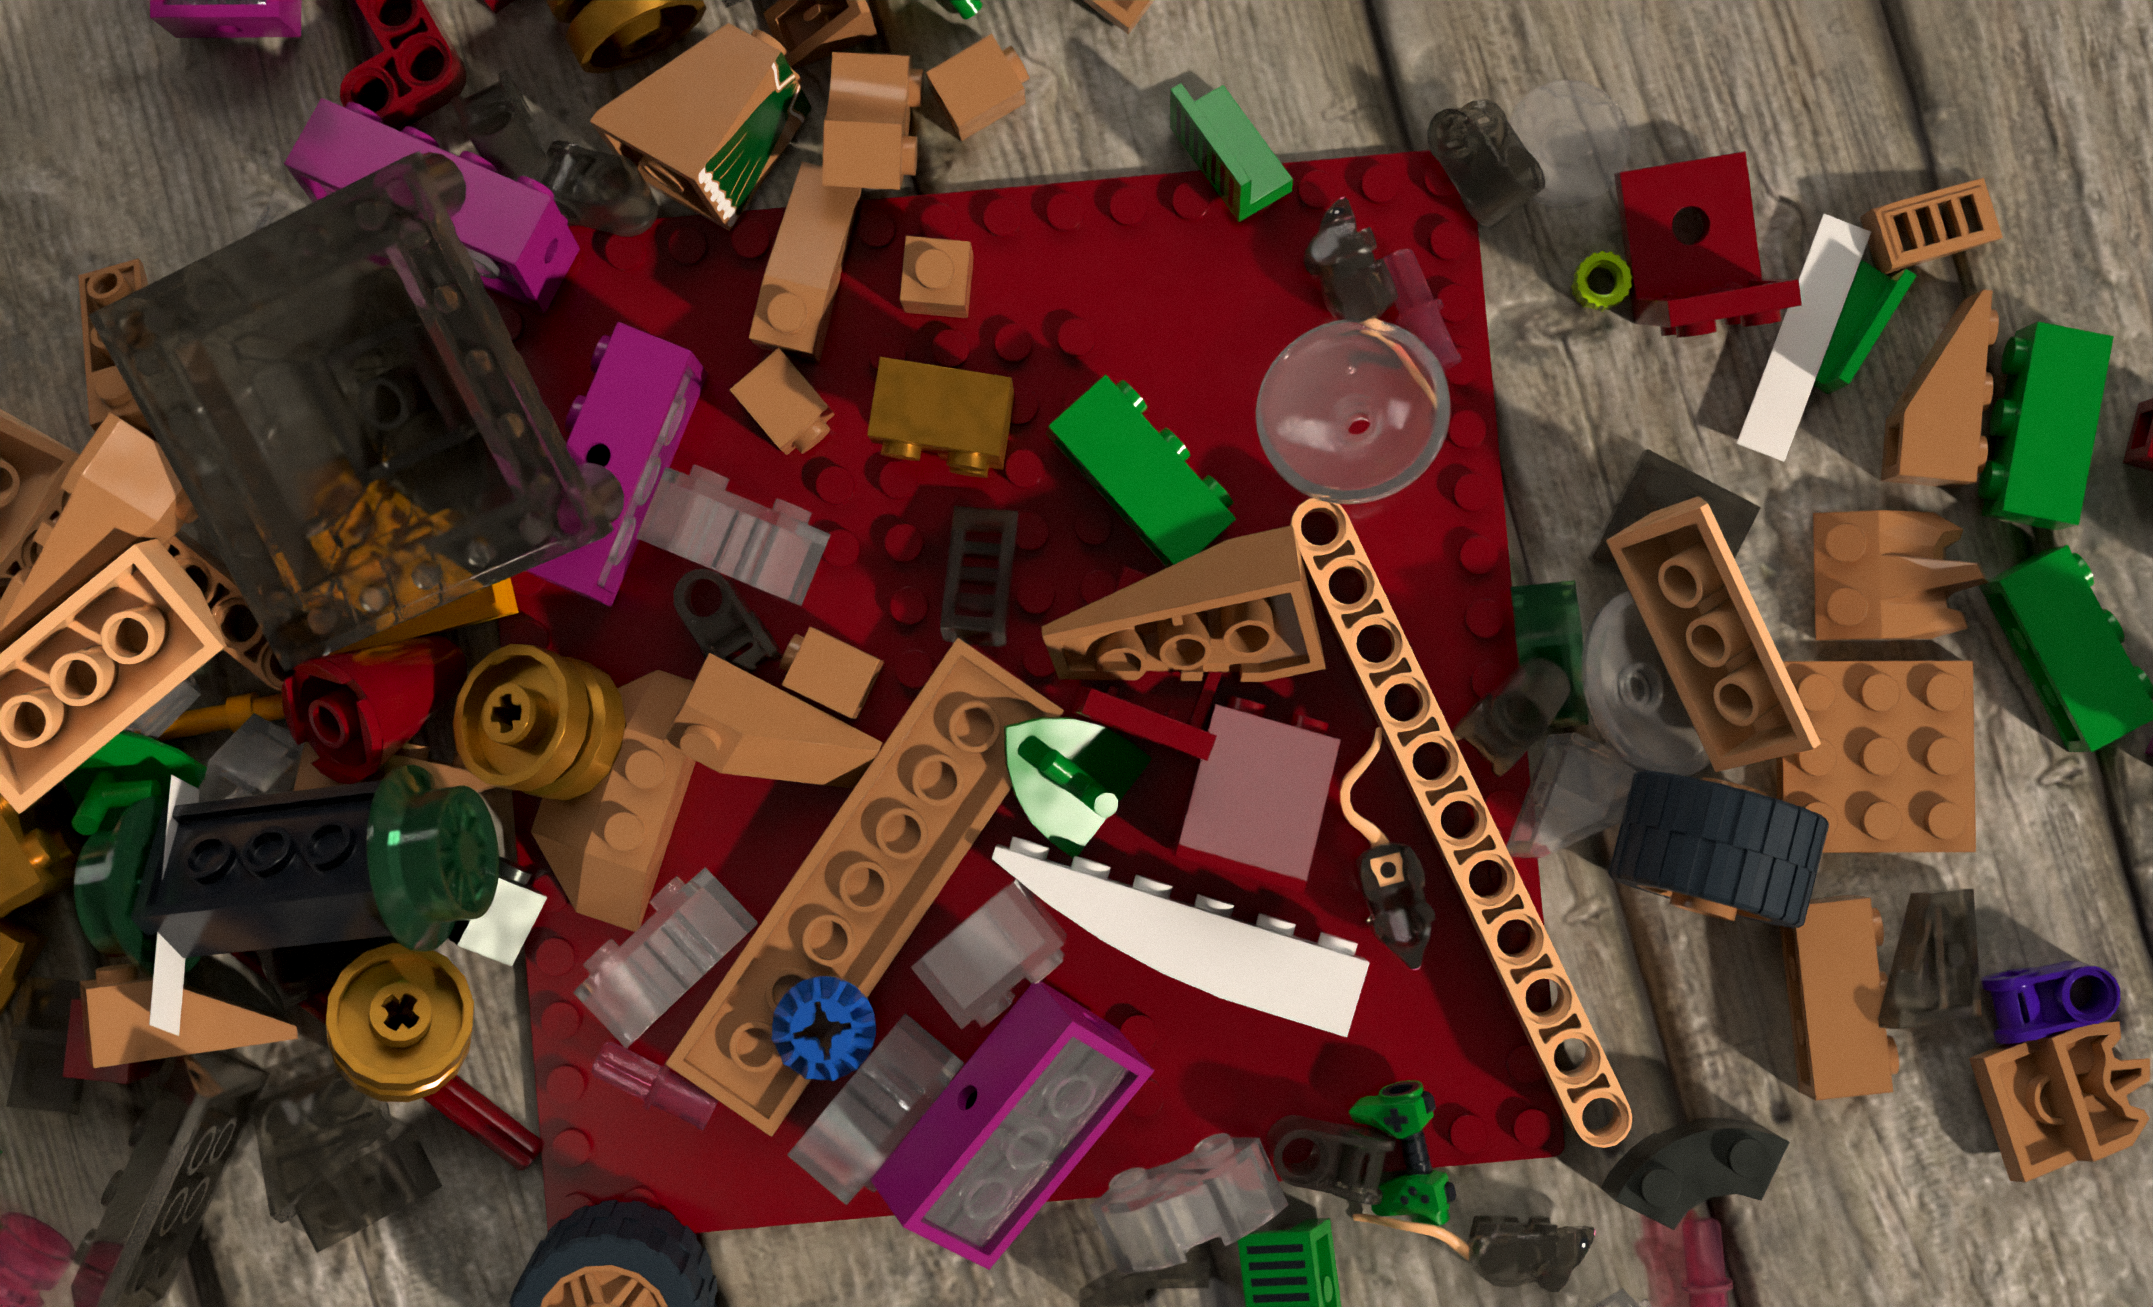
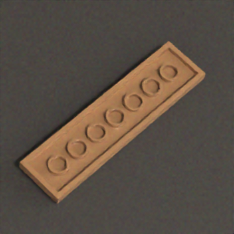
[665,638,1064,1137]

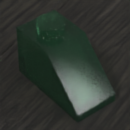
[1510,580,1589,731]

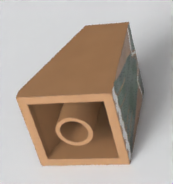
[590,23,812,232]

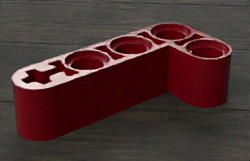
[339,0,467,131]

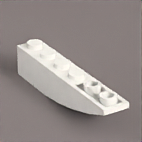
[992,837,1370,1037]

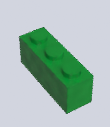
[1978,321,2114,530]
[1045,374,1236,568]
[1979,545,2153,752]

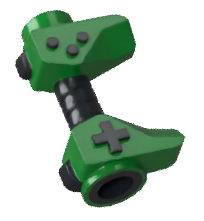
[1349,1080,1456,1226]

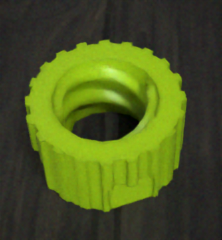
[1571,251,1633,312]

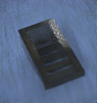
[940,506,1019,647]

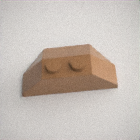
[531,670,696,932]

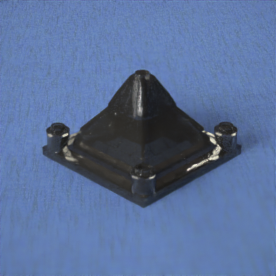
[88,151,624,672]

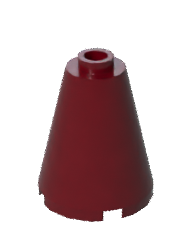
[281,634,467,784]

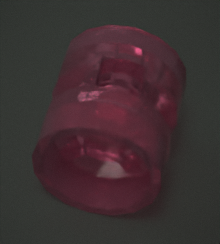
[0,1212,76,1307]

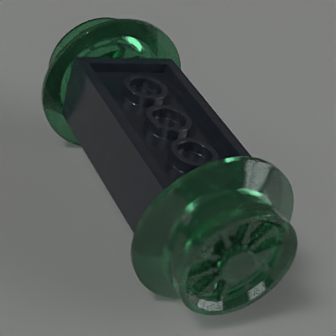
[74,765,499,977]

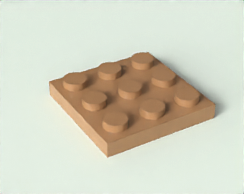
[1776,661,1976,853]

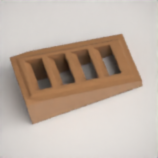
[1860,178,2003,275]

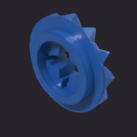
[771,976,876,1081]

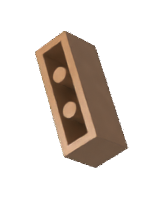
[1780,894,1899,1100]

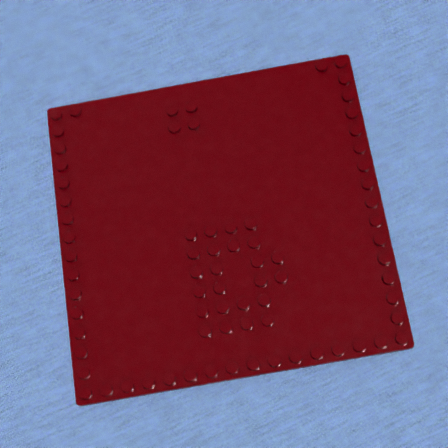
[471,147,1565,1233]

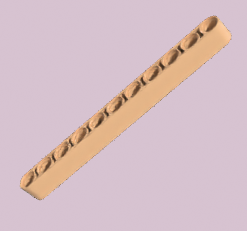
[1290,497,1632,1148]

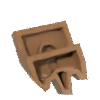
[1813,510,1989,641]
[1969,1021,2150,1182]

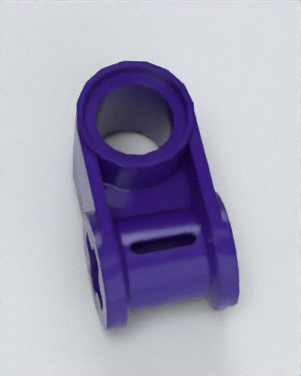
[1981,961,2121,1044]

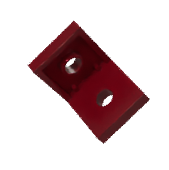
[1614,151,1802,338]
[1069,566,1222,761]

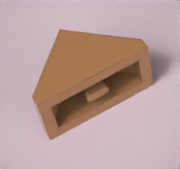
[763,0,878,70]

